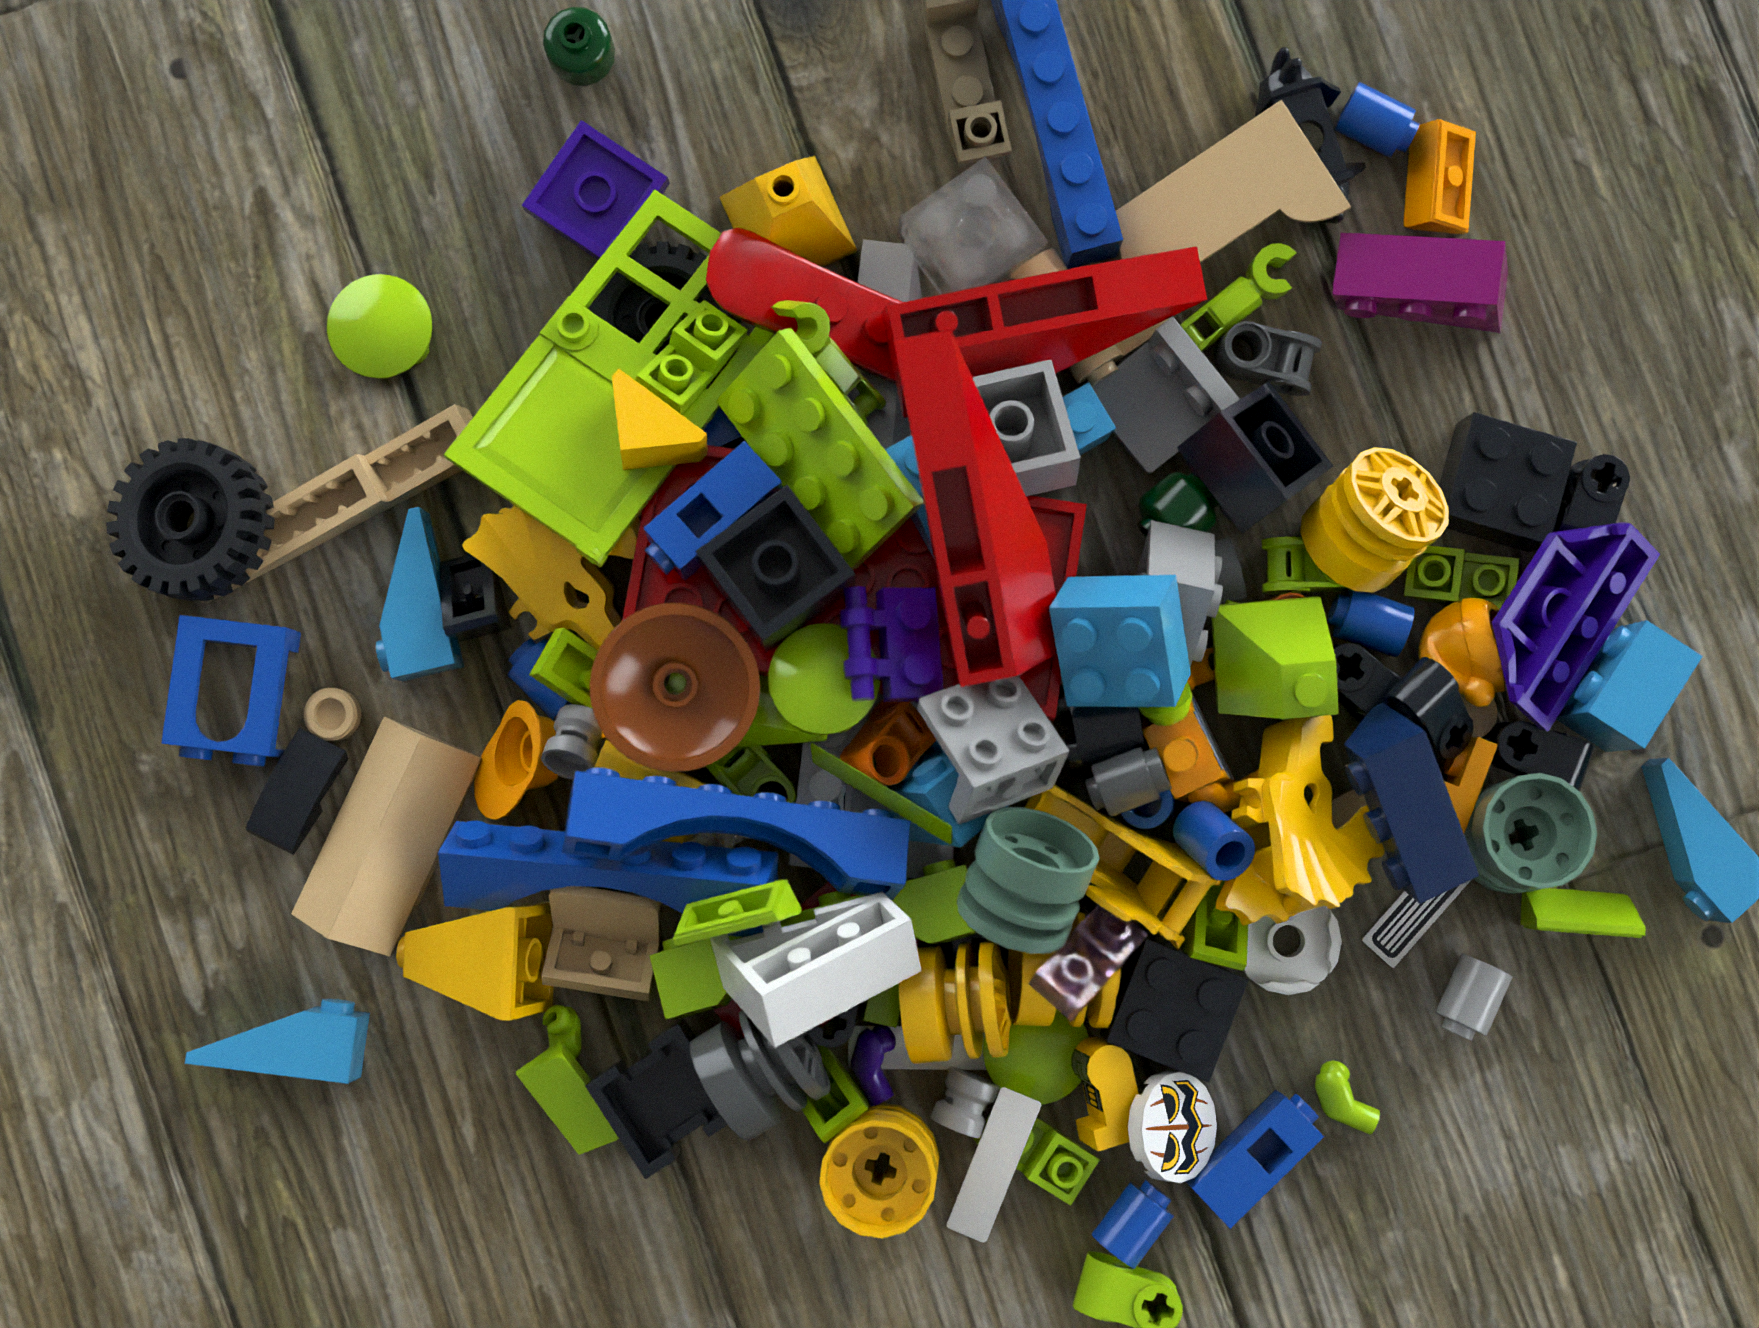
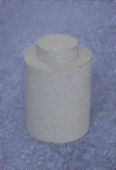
[1435,954,1513,1041]

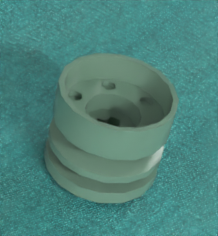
[1464,773,1597,895]
[956,807,1100,953]

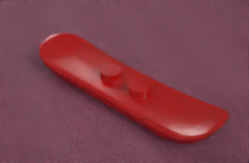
[706,228,903,384]

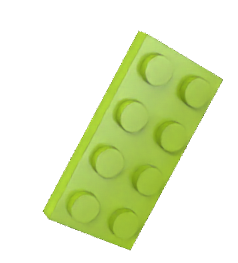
[716,328,924,570]

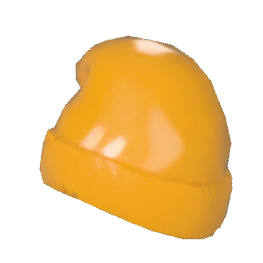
[1418,597,1506,707]

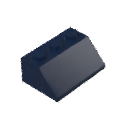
[1344,703,1479,904]

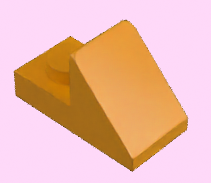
[1444,737,1498,833]

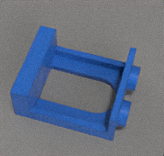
[161,615,301,767]

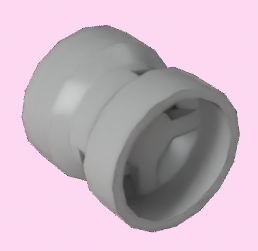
[541,704,605,780]
[930,1066,1000,1138]

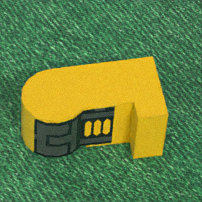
[1071,1037,1138,1152]

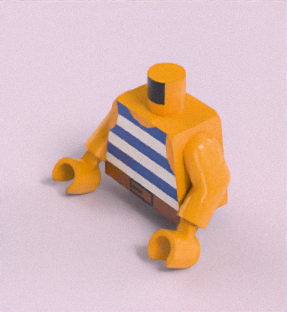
[1142,648,1259,813]

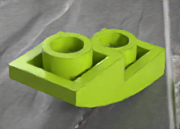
[635,300,748,415]
[1404,545,1520,610]
[973,1113,1100,1206]

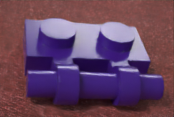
[840,586,944,702]

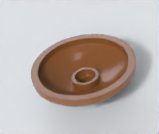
[590,603,760,772]

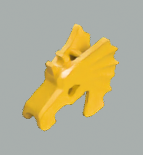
[462,506,640,650]
[1215,715,1385,926]
[1025,784,1222,950]

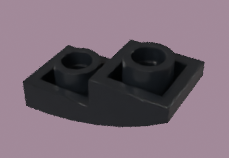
[246,728,348,855]

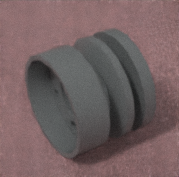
[690,1010,831,1141]

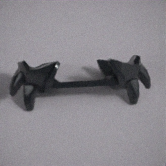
[1255,47,1366,224]

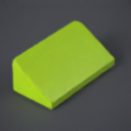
[673,879,801,946]
[1520,888,1646,938]
[516,1040,619,1155]

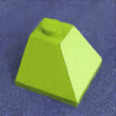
[1211,596,1339,719]

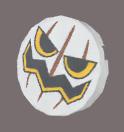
[1128,1071,1217,1183]

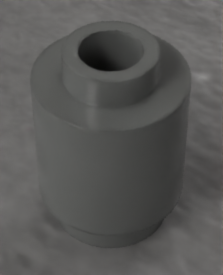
[1085,747,1172,817]

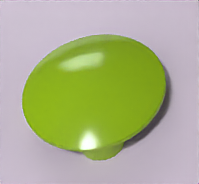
[327,274,433,378]
[768,623,880,734]
[983,1001,1088,1105]

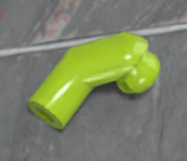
[542,1004,582,1059]
[1315,1060,1380,1135]

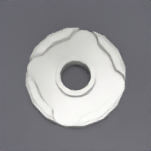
[1243,906,1342,995]

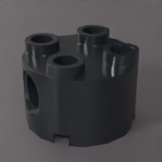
[1058,684,1144,783]

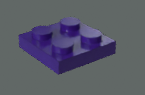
[522,120,670,260]

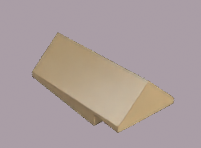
[291,716,482,956]

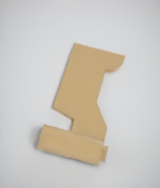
[1010,100,1351,387]

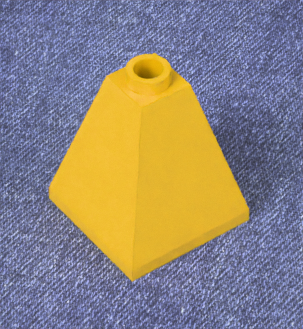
[719,156,857,267]
[396,902,554,1021]

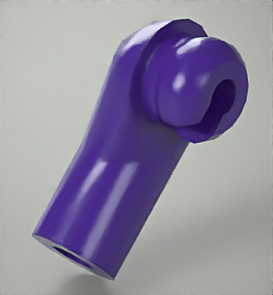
[851,1024,896,1106]

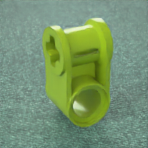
[1261,537,1347,595]
[705,746,798,803]
[1072,1251,1183,1328]

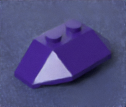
[1492,522,1660,732]

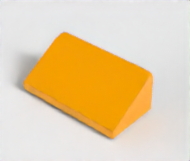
[1403,119,1476,234]

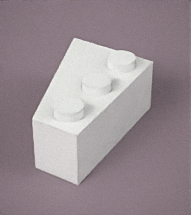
[710,892,921,1047]

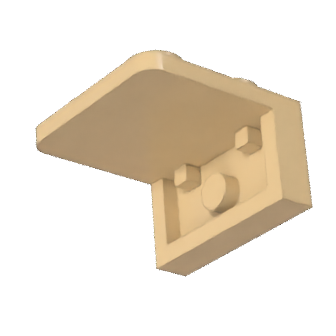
[541,886,661,1002]

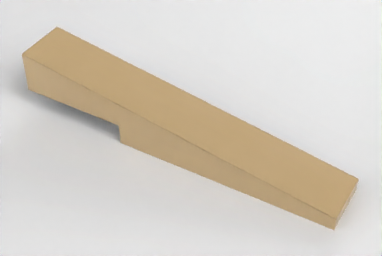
[201,404,473,603]

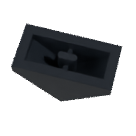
[439,554,512,642]

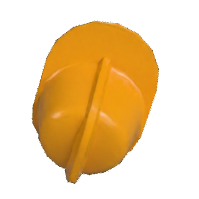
[474,700,559,820]

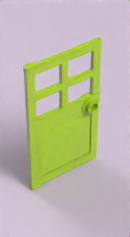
[444,190,775,567]

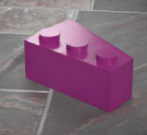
[1332,232,1508,333]

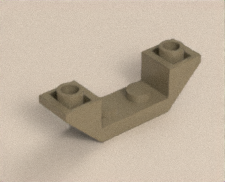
[921,0,1012,165]

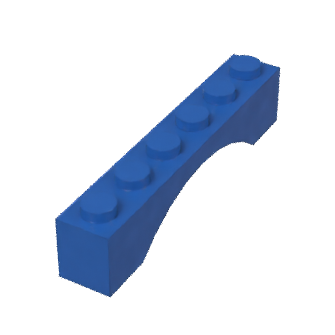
[991,0,1123,269]
[562,767,910,900]
[438,821,778,937]

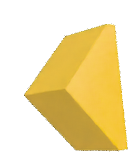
[612,369,707,470]

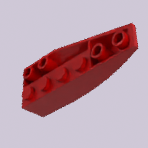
[881,246,1207,418]
[893,329,1057,687]

